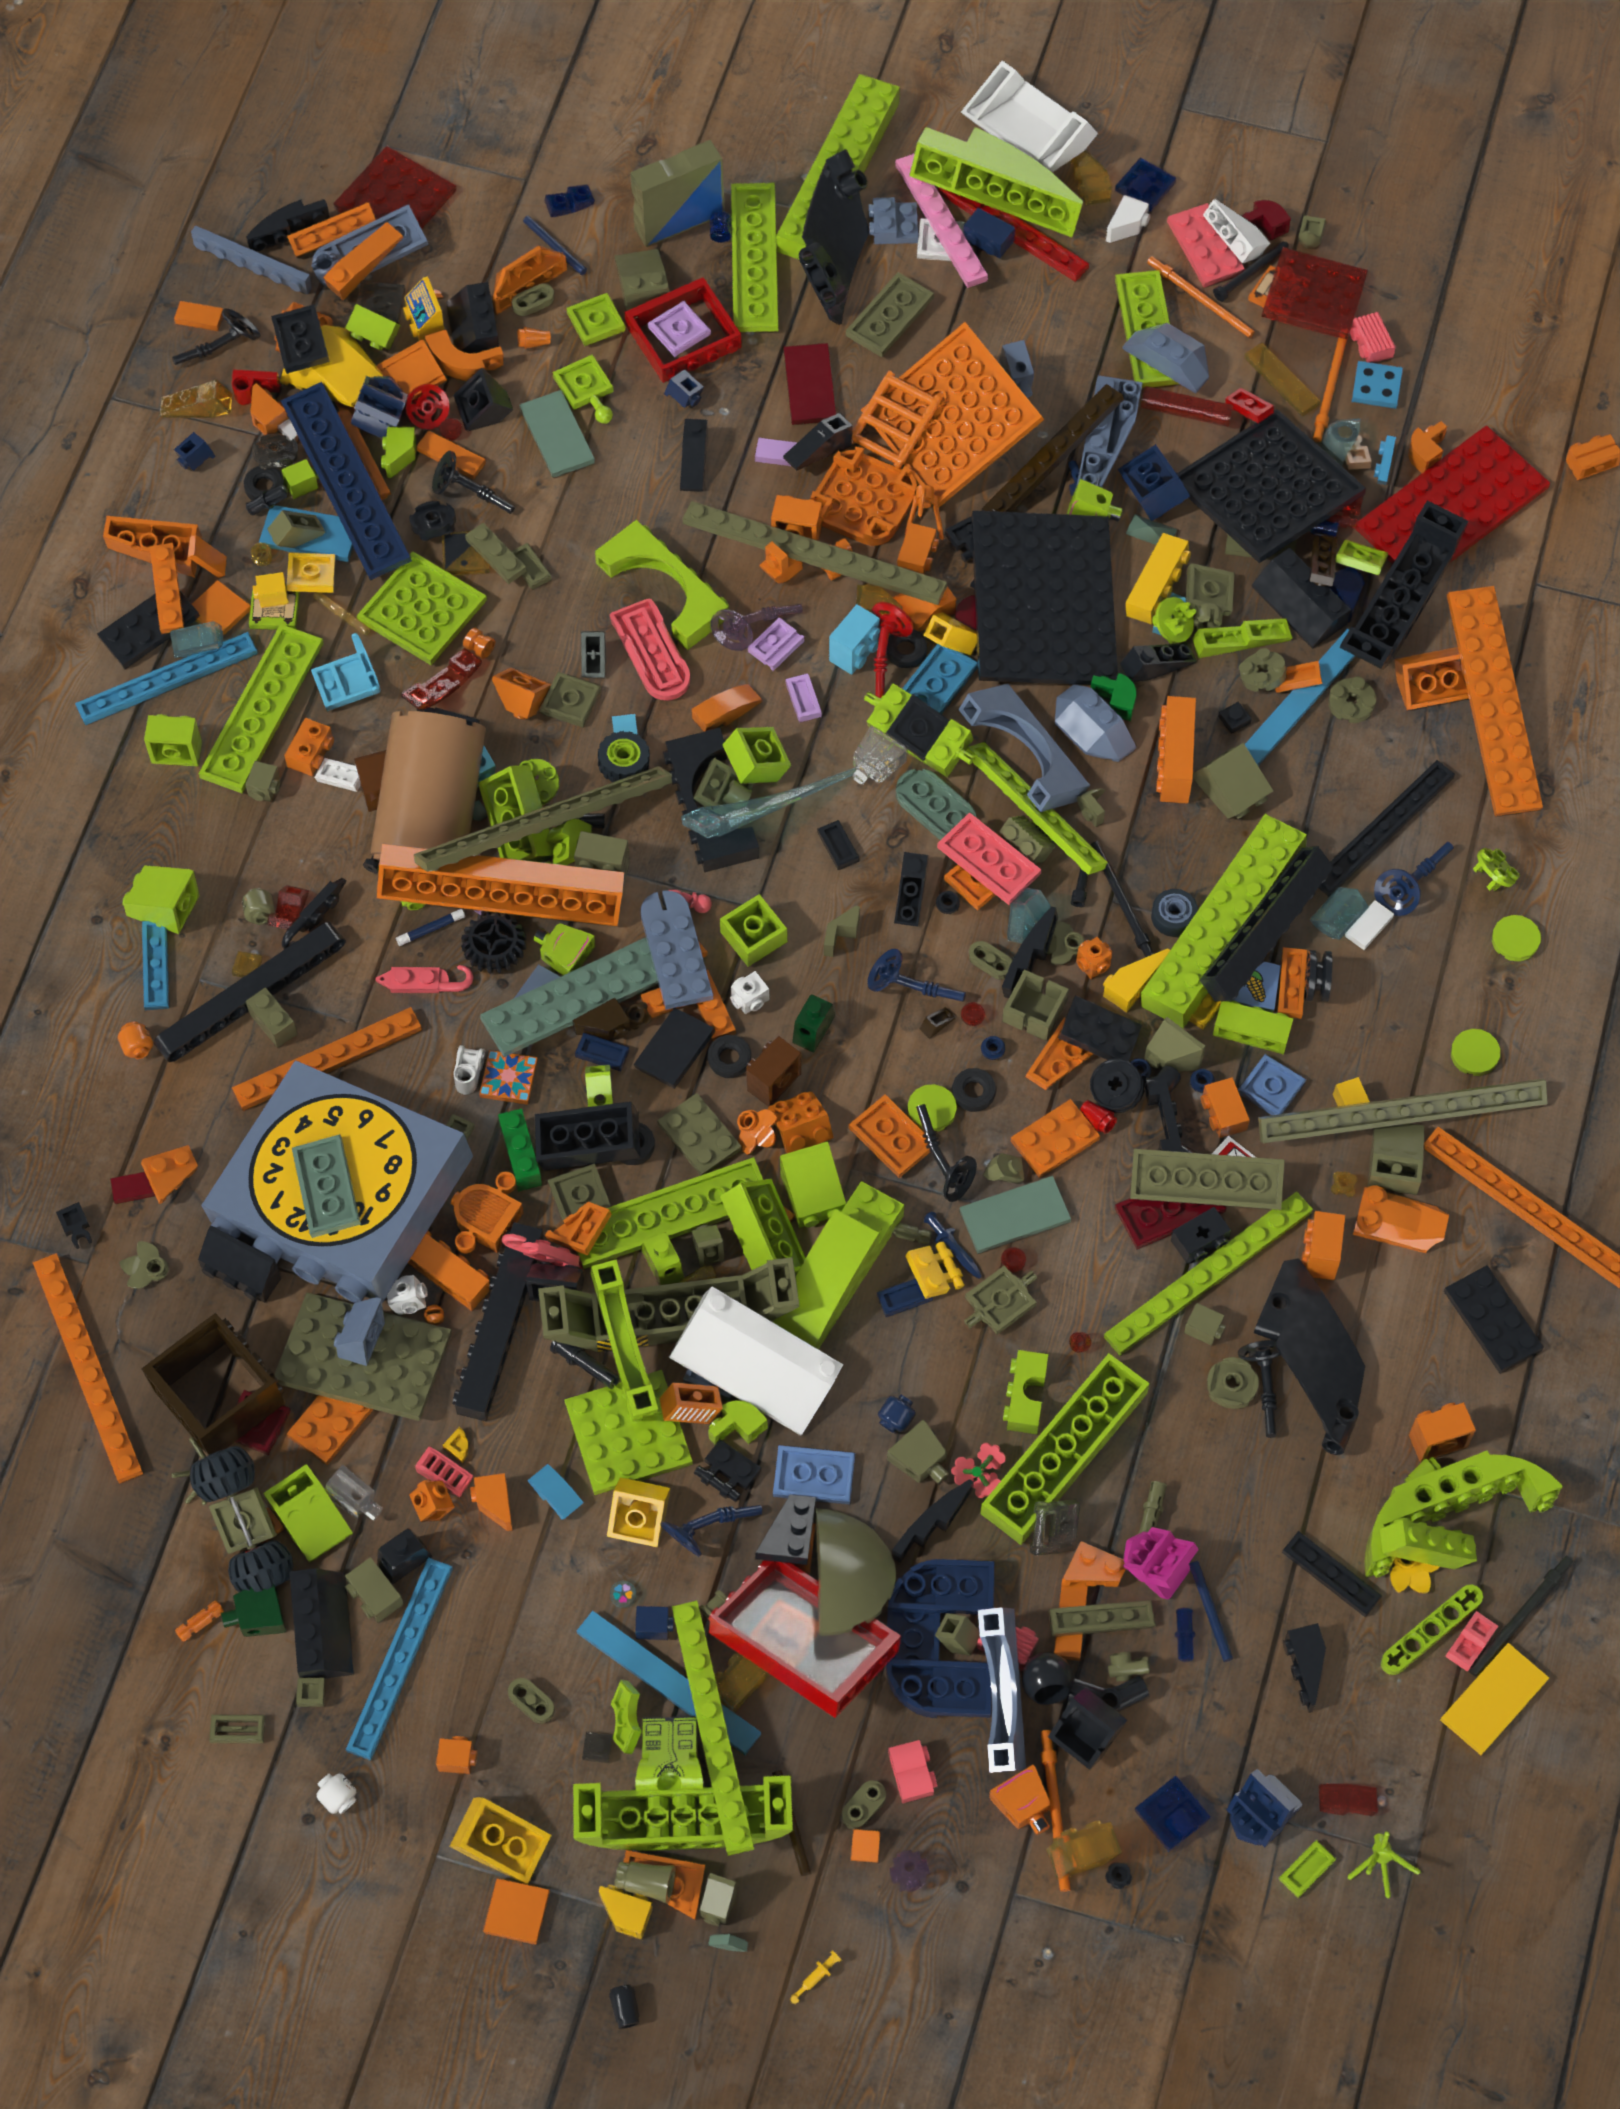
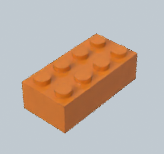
[1156,696,1196,804]

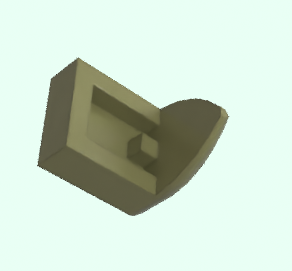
[1298,215,1326,249]
[1077,788,1105,827]
[983,1153,1024,1184]

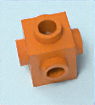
[1076,937,1112,979]
[409,1479,455,1522]

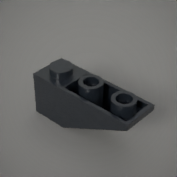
[783,413,853,471]
[1120,643,1197,682]
[894,852,929,927]
[1283,1623,1326,1713]

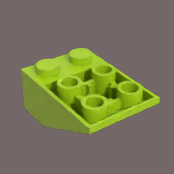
[263,1464,353,1563]

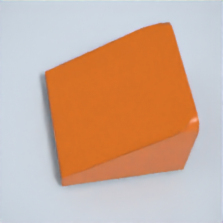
[851,1829,880,1863]

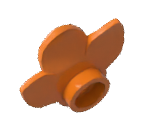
[737,1109,778,1155]

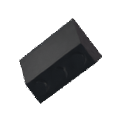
[446,282,499,354]
[198,1226,281,1303]

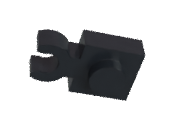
[56,1202,92,1249]

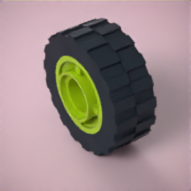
[598,731,650,783]

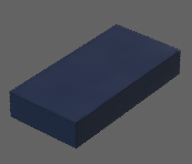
[575,1033,630,1072]
[877,1278,933,1317]

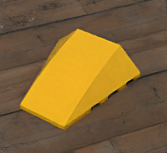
[280,325,383,407]

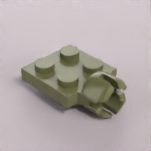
[1186,563,1234,629]

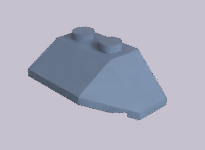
[1122,323,1209,394]
[1055,684,1136,762]

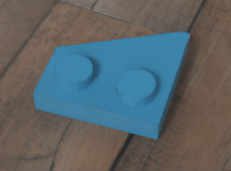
[1374,435,1396,485]

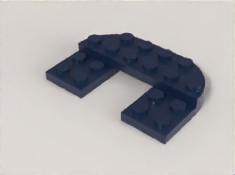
[886,1559,994,1718]

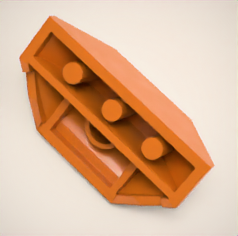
[492,245,567,315]

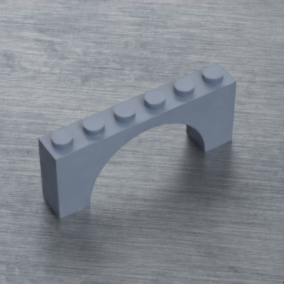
[958,684,1090,812]

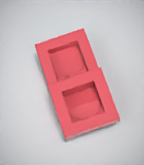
[1445,1611,1498,1672]

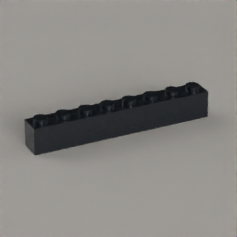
[1200,846,1334,1002]
[452,1222,544,1421]

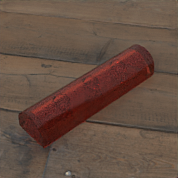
[1141,386,1233,427]

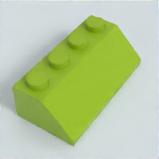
[478,765,554,863]
[720,1179,806,1276]

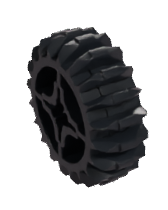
[461,911,527,974]

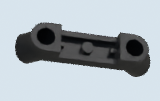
[1144,1066,1197,1153]

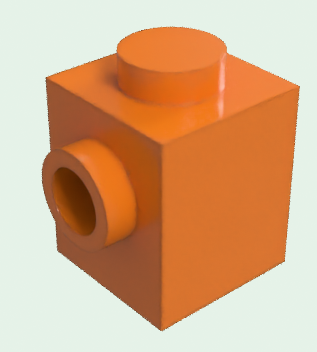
[436,1736,477,1774]

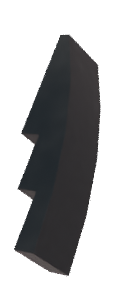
[1002,906,1058,998]
[892,1479,974,1563]

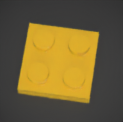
[287,553,335,593]

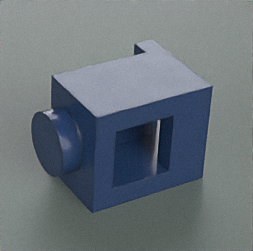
[664,370,704,408]
[174,432,215,471]

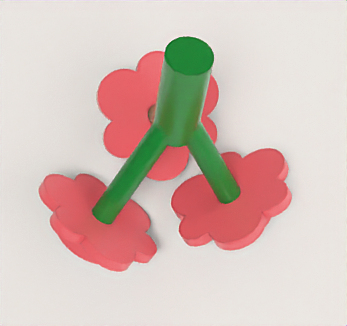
[951,1443,1006,1498]

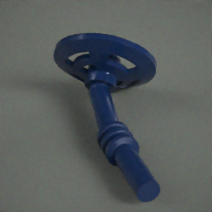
[1374,842,1454,916]
[867,949,966,1002]
[660,1505,762,1557]

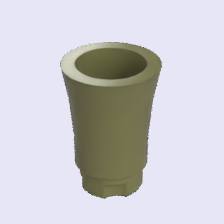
[615,1862,676,1904]

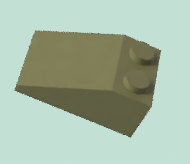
[615,249,669,311]

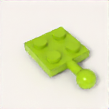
[553,355,614,424]

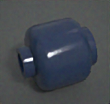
[878,1394,916,1434]

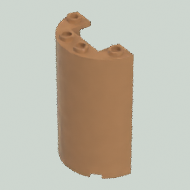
[370,711,486,860]

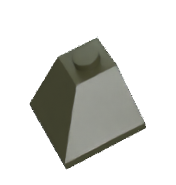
[1145,1017,1205,1072]

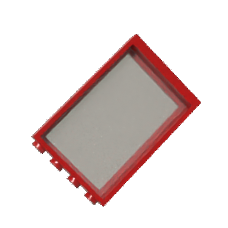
[709,1560,901,1718]

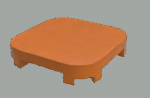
[810,446,917,546]

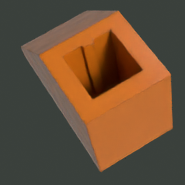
[251,383,288,439]

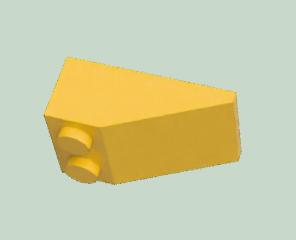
[450,1797,551,1884]

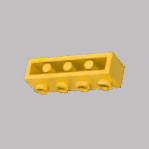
[1126,533,1191,625]

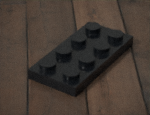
[97,591,200,670]
[1444,1265,1544,1374]

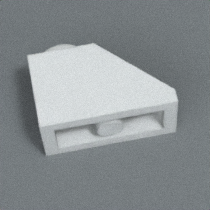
[1106,195,1150,243]

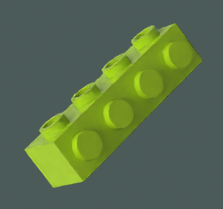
[1379,1518,1477,1569]

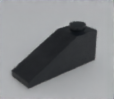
[680,419,708,492]

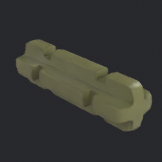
[891,1223,932,1245]

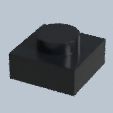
[1218,702,1252,734]

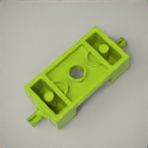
[864,684,975,778]

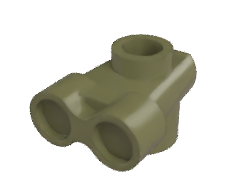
[1108,1652,1150,1681]

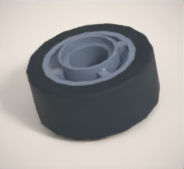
[1151,889,1198,937]

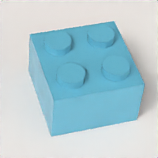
[829,604,881,675]

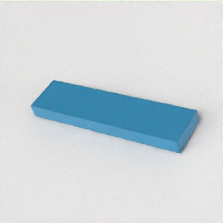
[142,921,169,1011]

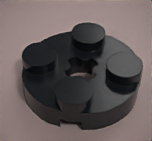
[409,501,456,541]

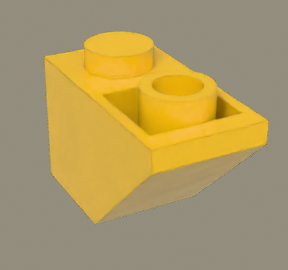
[924,612,977,655]
[599,1885,653,1940]

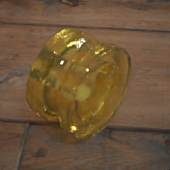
[251,543,273,566]

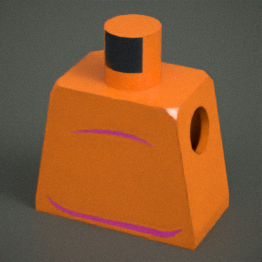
[989,1765,1051,1835]

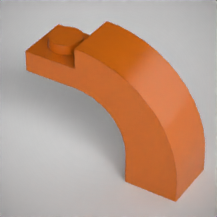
[425,330,504,381]

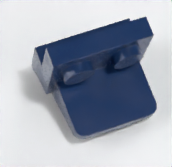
[351,376,408,438]
[1226,1769,1302,1848]

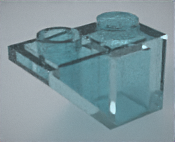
[1007,888,1051,943]

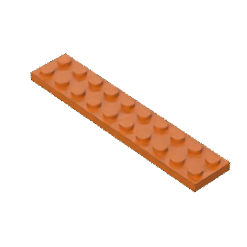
[1447,586,1543,817]

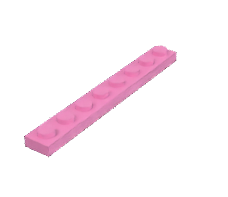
[896,153,988,288]

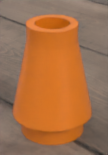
[517,327,551,349]

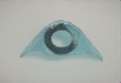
[1321,419,1361,466]

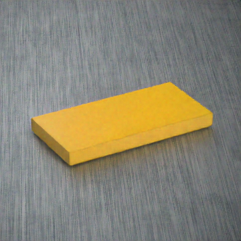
[1440,1643,1549,1756]

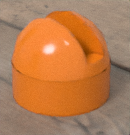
[424,1304,445,1326]

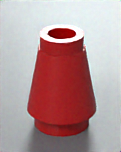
[1080,1100,1117,1134]

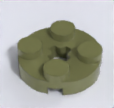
[1239,648,1287,692]
[1328,676,1376,723]
[1207,1357,1259,1409]

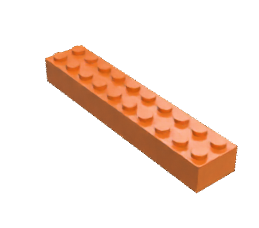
[376,844,624,926]

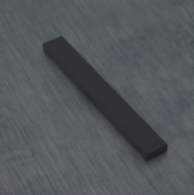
[1318,760,1455,897]

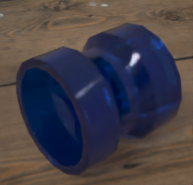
[710,211,732,243]

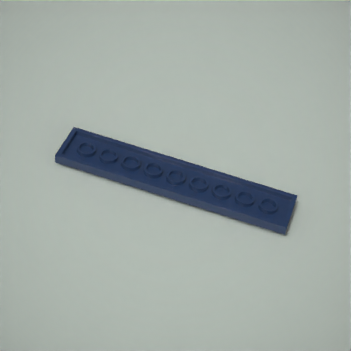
[281,382,412,581]

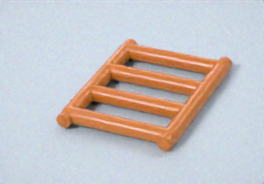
[851,370,942,469]

